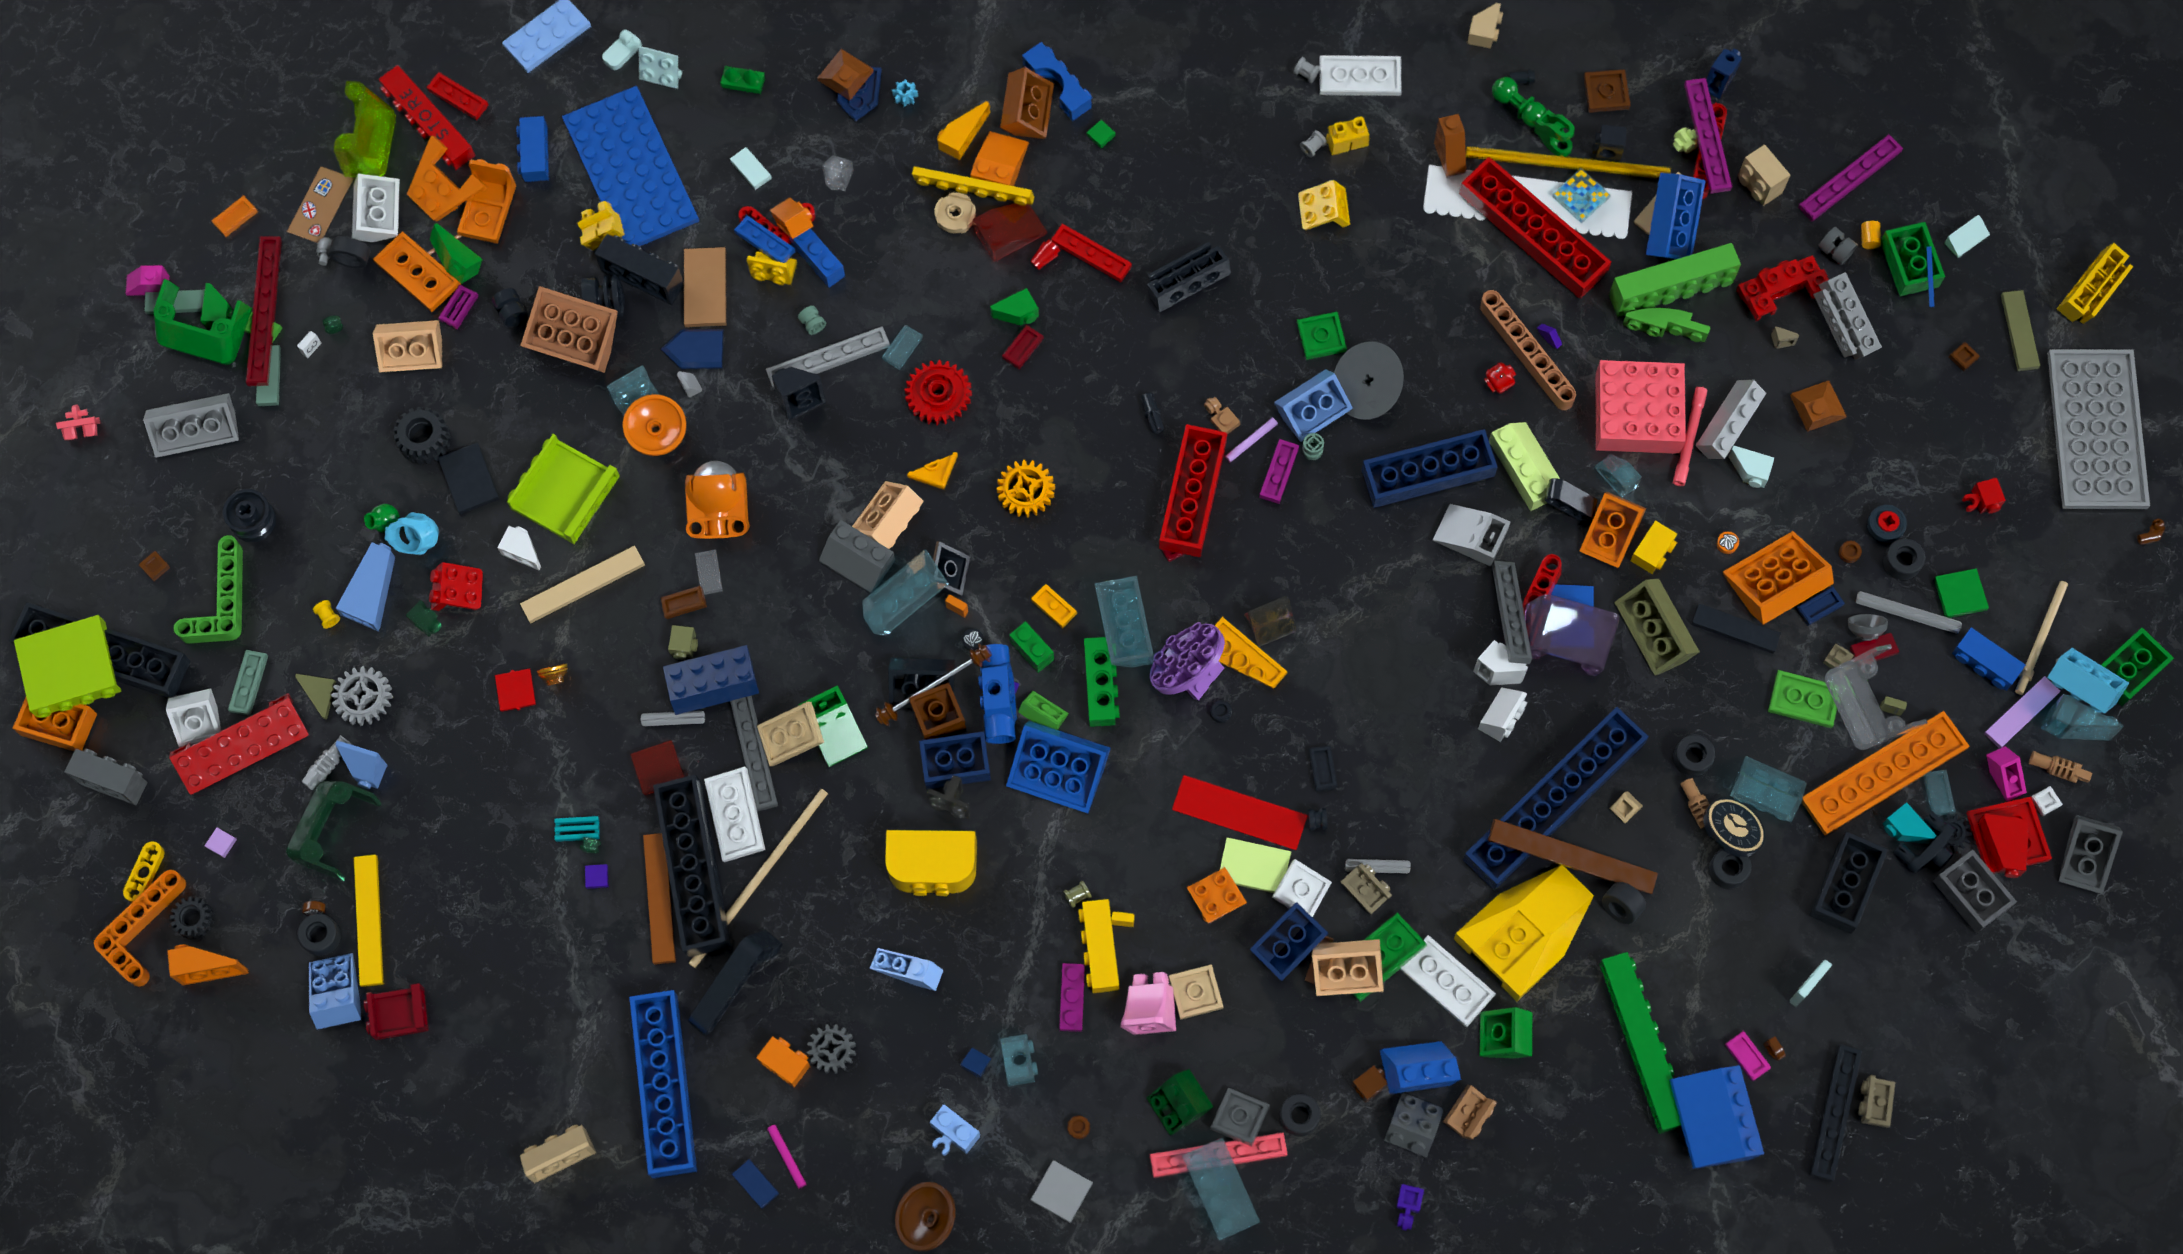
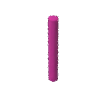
[767,1125,806,1188]

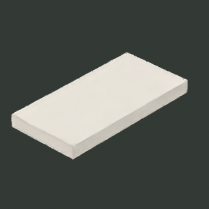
[1320,56,1401,96]
[704,767,765,862]
[1399,935,1496,1028]

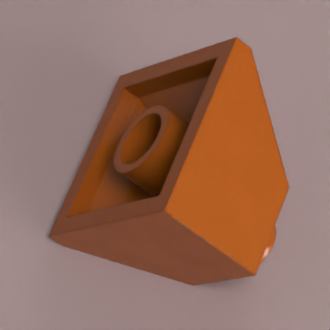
[817,49,874,100]
[1790,380,1847,432]

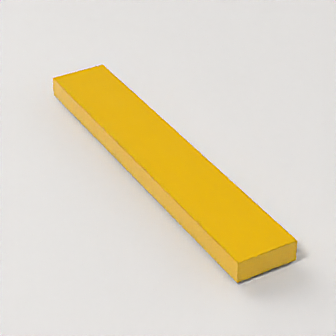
[354,855,384,987]

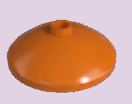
[623,394,686,456]

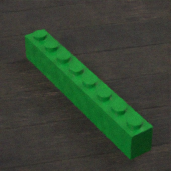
[1599,952,1682,1134]

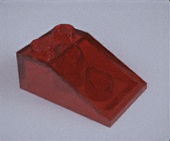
[973,203,1047,262]

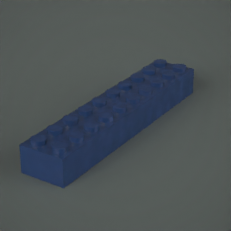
[1463,707,1649,890]

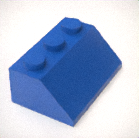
[1380,1041,1461,1094]

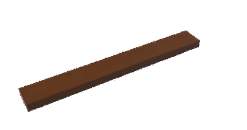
[1487,819,1658,894]

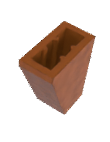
[1434,114,1466,178]

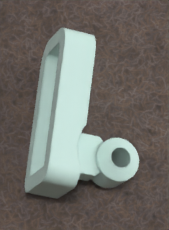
[603,30,642,70]

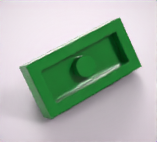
[721,66,765,94]

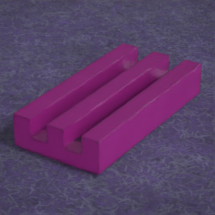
[438,285,478,329]

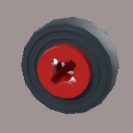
[1868,505,1907,543]

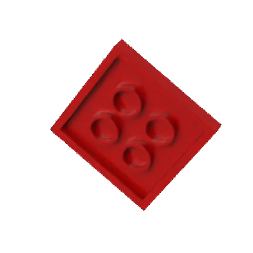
[1966,797,2052,874]

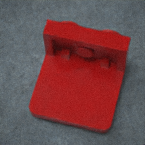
[429,562,483,611]

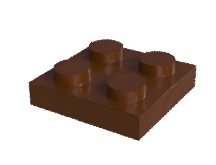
[1584,69,1630,112]

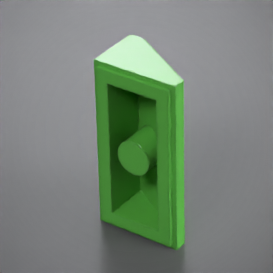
[1019,691,1069,730]

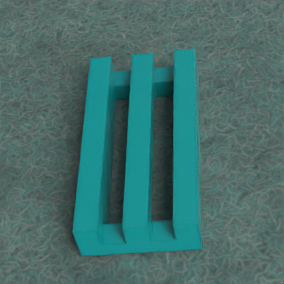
[555,816,600,842]

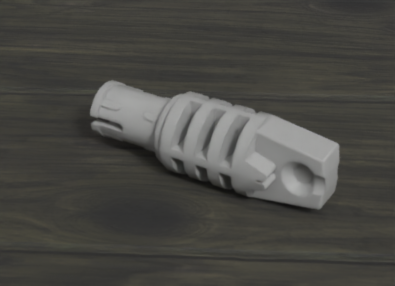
[302,735,351,790]

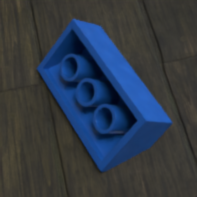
[1646,173,1706,260]

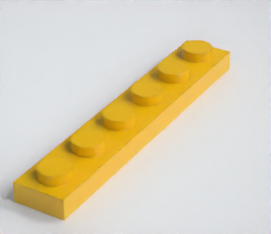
[912,167,1034,205]

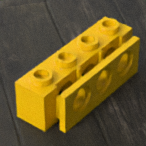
[2057,243,2133,324]

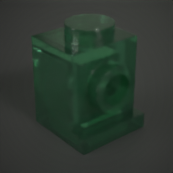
[406,600,442,637]

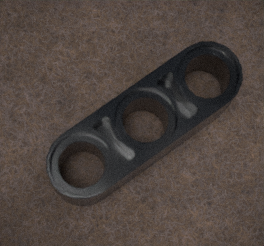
[1545,478,1598,522]

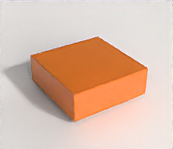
[945,595,968,618]

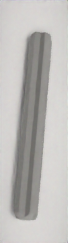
[1856,591,1962,634]

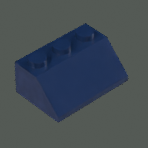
[1250,902,1328,981]

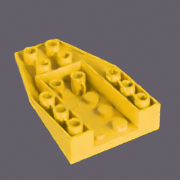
[1454,865,1594,1002]

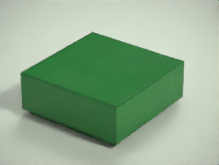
[1087,120,1115,148]

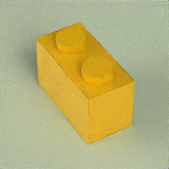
[1631,521,1677,574]

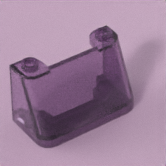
[1525,595,1619,675]

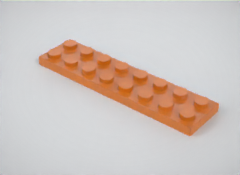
[1800,711,1970,836]

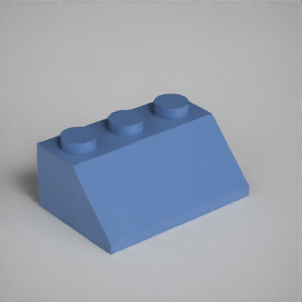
[1274,369,1353,442]

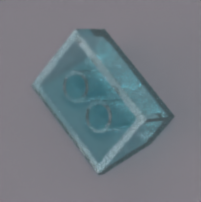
[1730,756,1807,822]

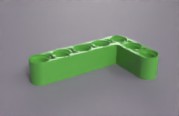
[174,535,243,643]

